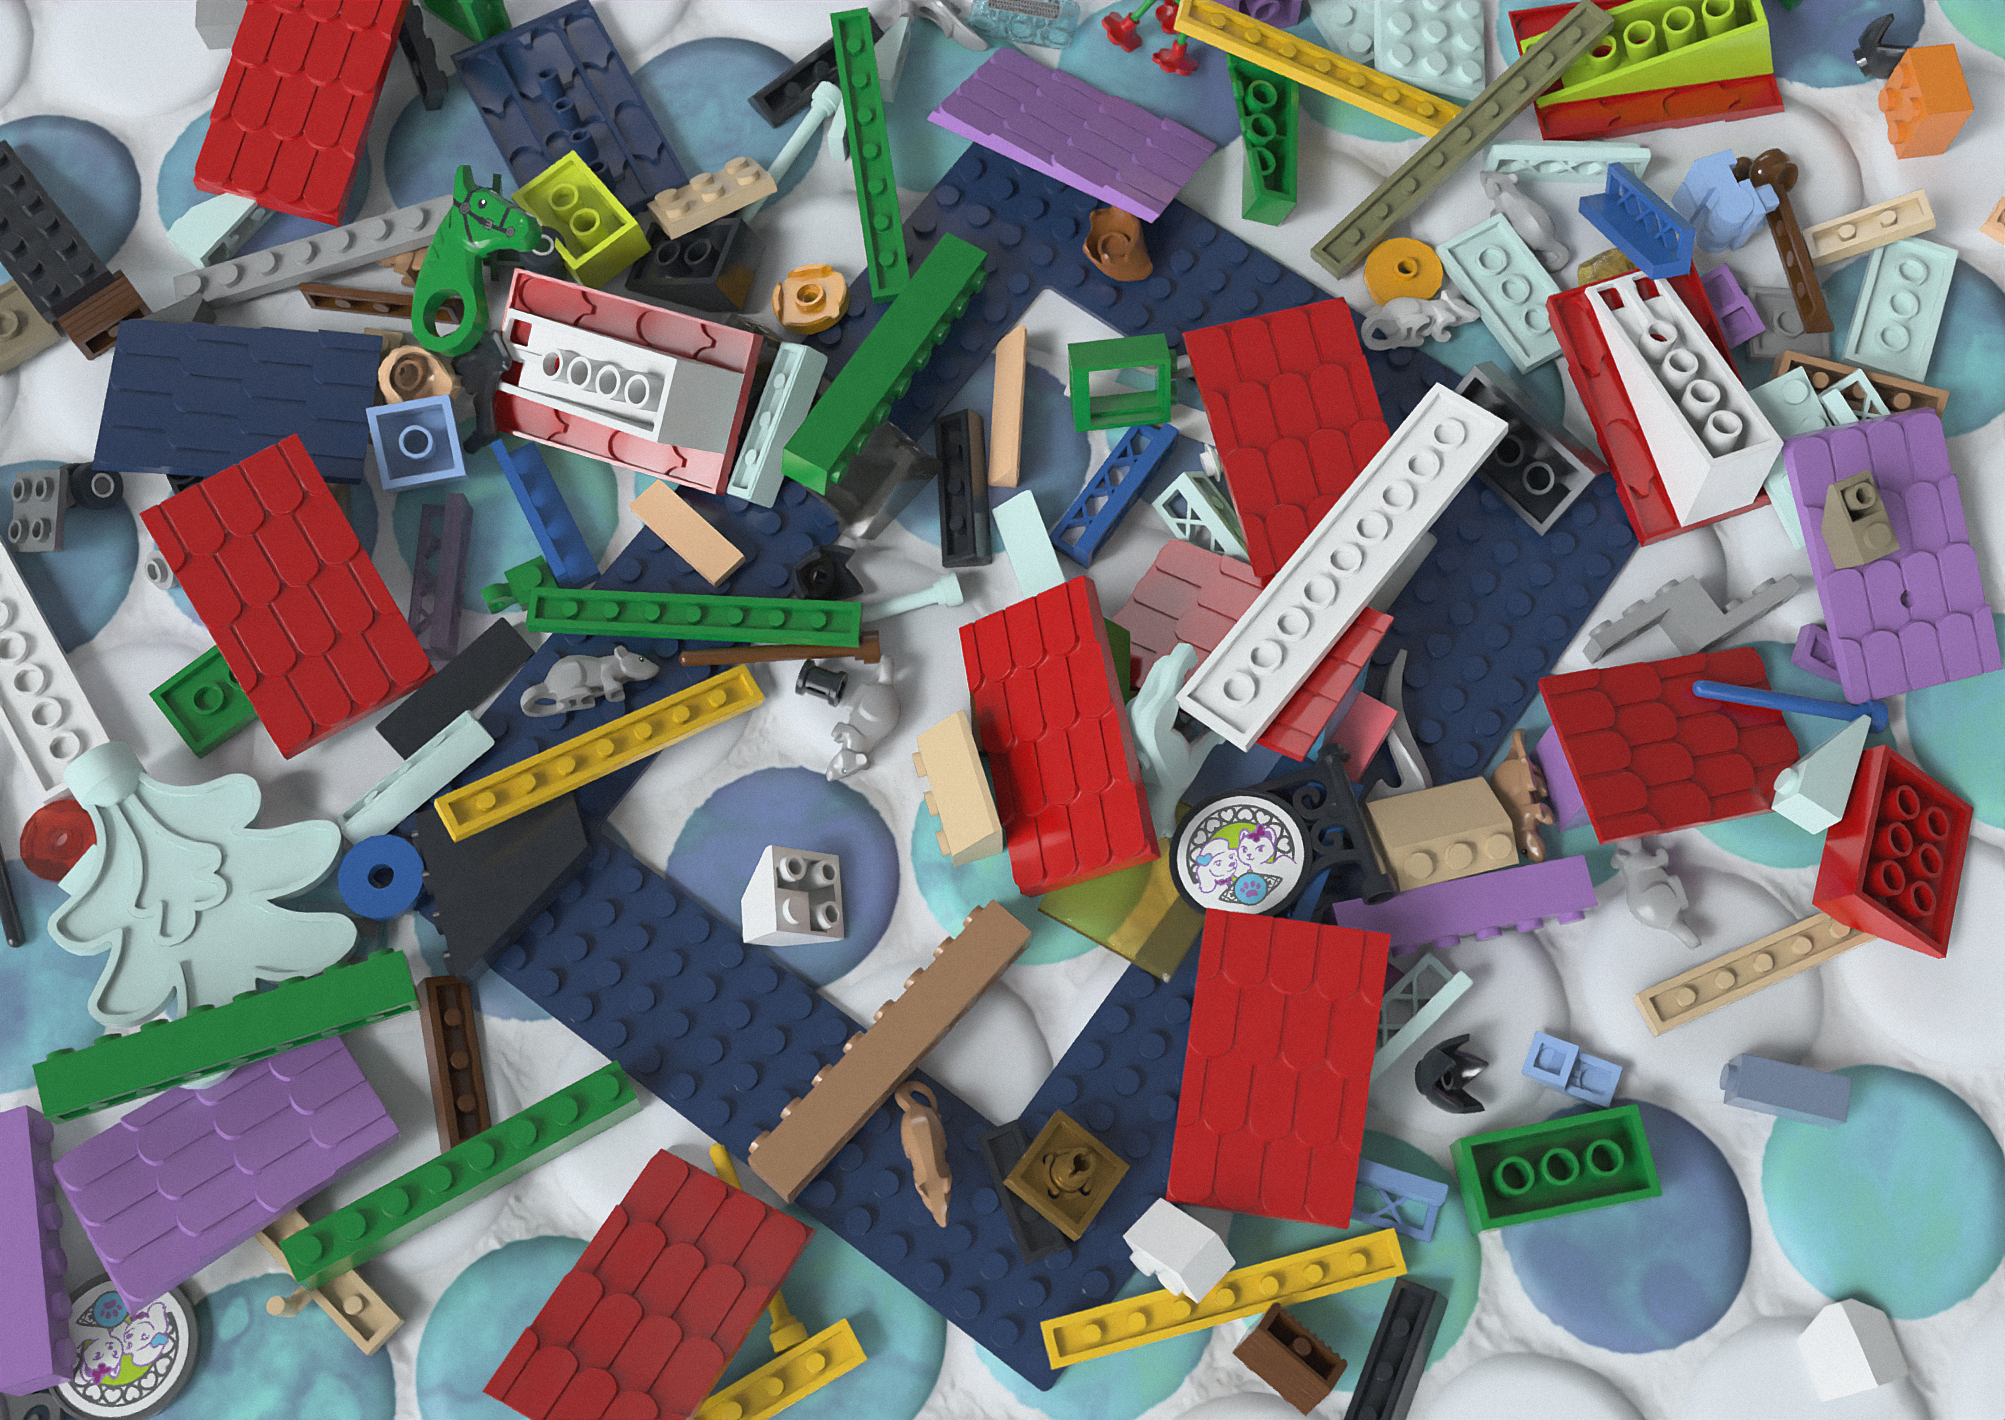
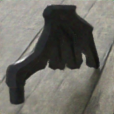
[442,329,513,455]

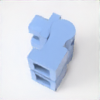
[1671,149,1779,254]

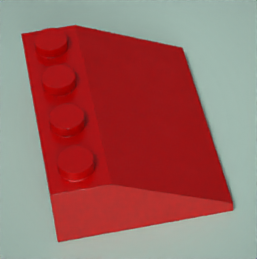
[1812,744,1974,959]

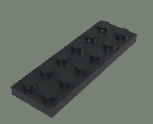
[0,139,116,324]

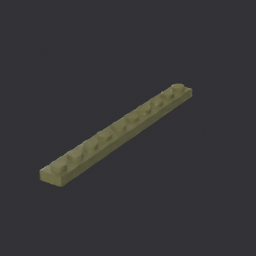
[1310,0,1615,281]

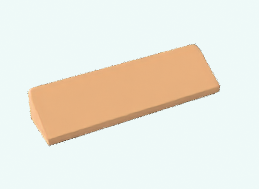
[988,325,1027,488]

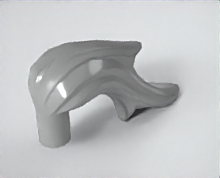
[900,0,990,51]

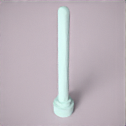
[734,81,842,225]
[769,572,964,645]

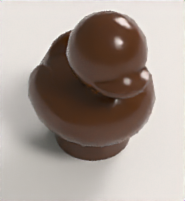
[1732,148,1798,193]

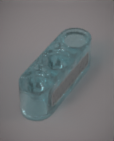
[967,0,1081,50]

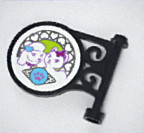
[1169,743,1398,919]

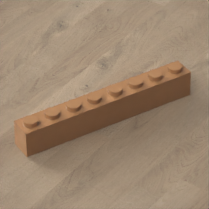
[747,899,1032,1205]

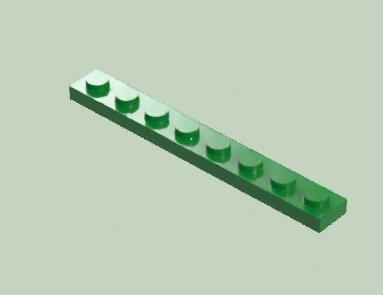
[830,7,910,304]
[525,587,863,647]

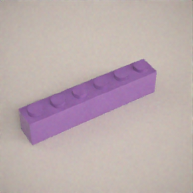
[1323,854,1598,958]
[0,1105,77,1396]

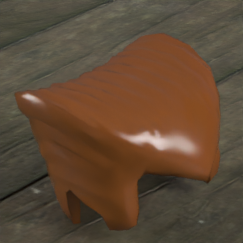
[1083,205,1154,282]

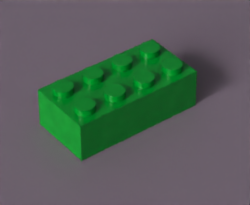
[1449,1104,1663,1236]

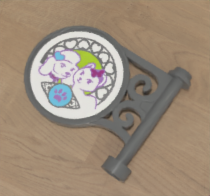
[0,1273,202,1420]

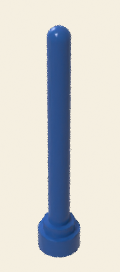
[1692,680,1888,734]

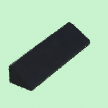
[747,11,885,129]
[934,408,992,568]
[375,617,536,760]
[1344,1277,1448,1420]

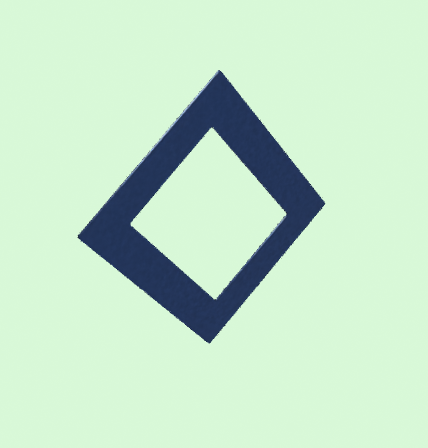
[373,142,1639,1392]

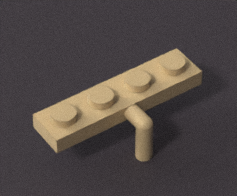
[254,1207,406,1356]

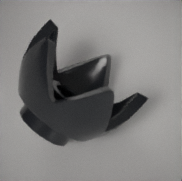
[1852,13,1912,80]
[792,545,864,601]
[1415,1033,1489,1114]

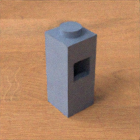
[1720,1053,1851,1129]

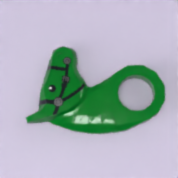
[411,165,543,357]

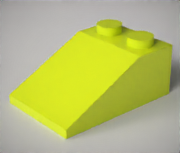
[511,150,651,290]

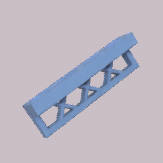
[1350,1158,1449,1243]

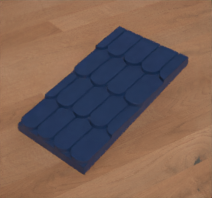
[450,0,690,217]
[92,319,383,485]

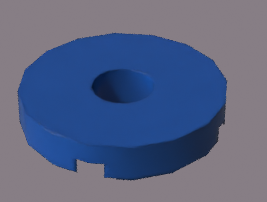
[338,834,427,922]

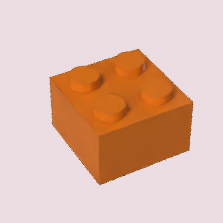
[1878,43,1975,159]

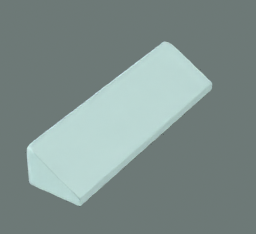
[726,341,827,508]
[992,489,1066,599]
[336,710,494,845]

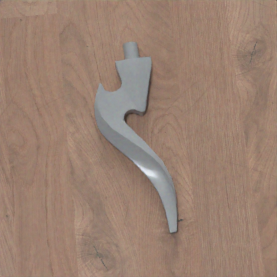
[1344,649,1433,839]

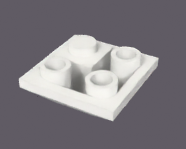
[741,845,844,947]

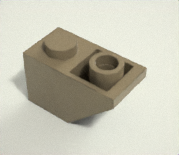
[1821,469,1901,570]

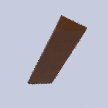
[1765,184,1834,334]
[299,282,465,325]
[416,975,492,1154]

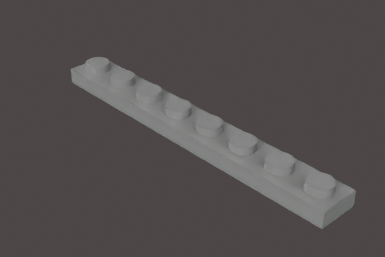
[173,193,453,310]

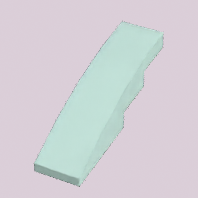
[827,16,911,161]

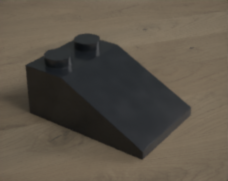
[624,218,767,312]

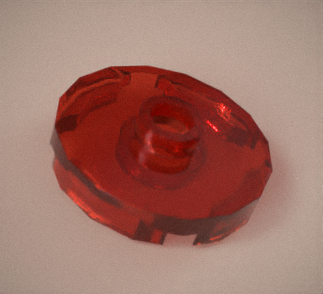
[20,799,97,884]

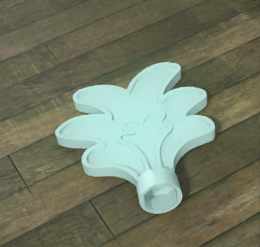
[47,740,360,1089]

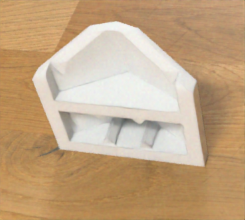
[1796,1298,1910,1402]

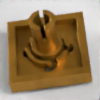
[1003,1109,1130,1241]

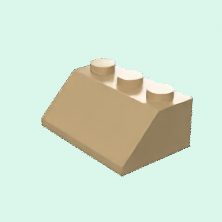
[912,710,1003,867]
[1362,776,1519,892]

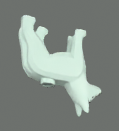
[1125,643,1226,841]

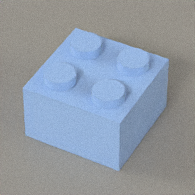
[366,394,470,494]

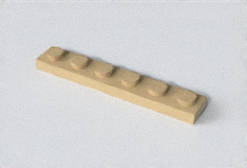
[1632,912,1879,1038]

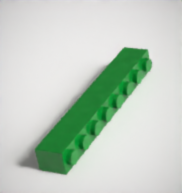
[781,232,989,495]
[32,948,422,1125]
[279,1060,643,1292]

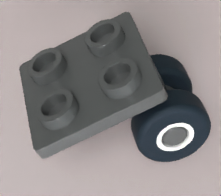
[8,462,124,553]

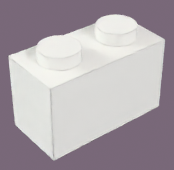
[1123,1197,1236,1303]

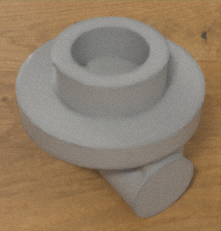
[145,549,182,590]

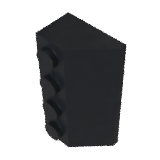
[1453,361,1611,536]

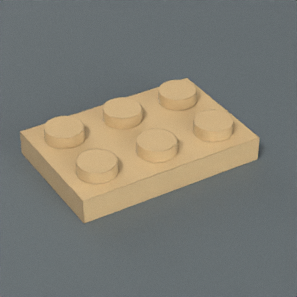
[646,157,778,240]

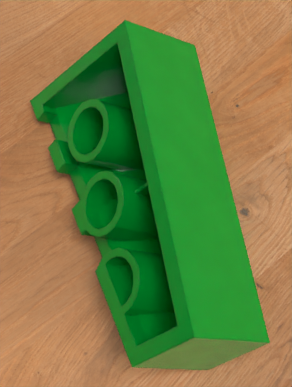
[1225,52,1299,227]

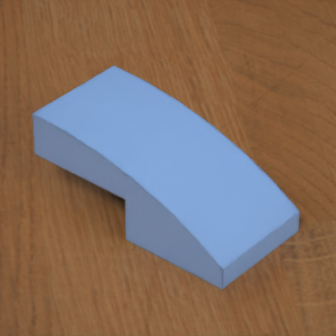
[1521,1031,1623,1110]

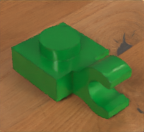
[480,555,558,614]

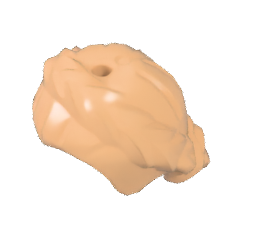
[377,345,463,404]

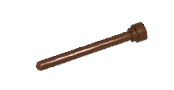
[679,630,880,667]

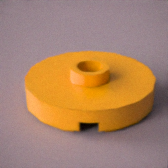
[1363,237,1443,307]
[771,264,851,334]

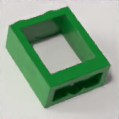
[419,0,512,44]
[1068,333,1178,433]

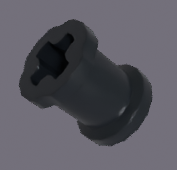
[795,659,848,707]

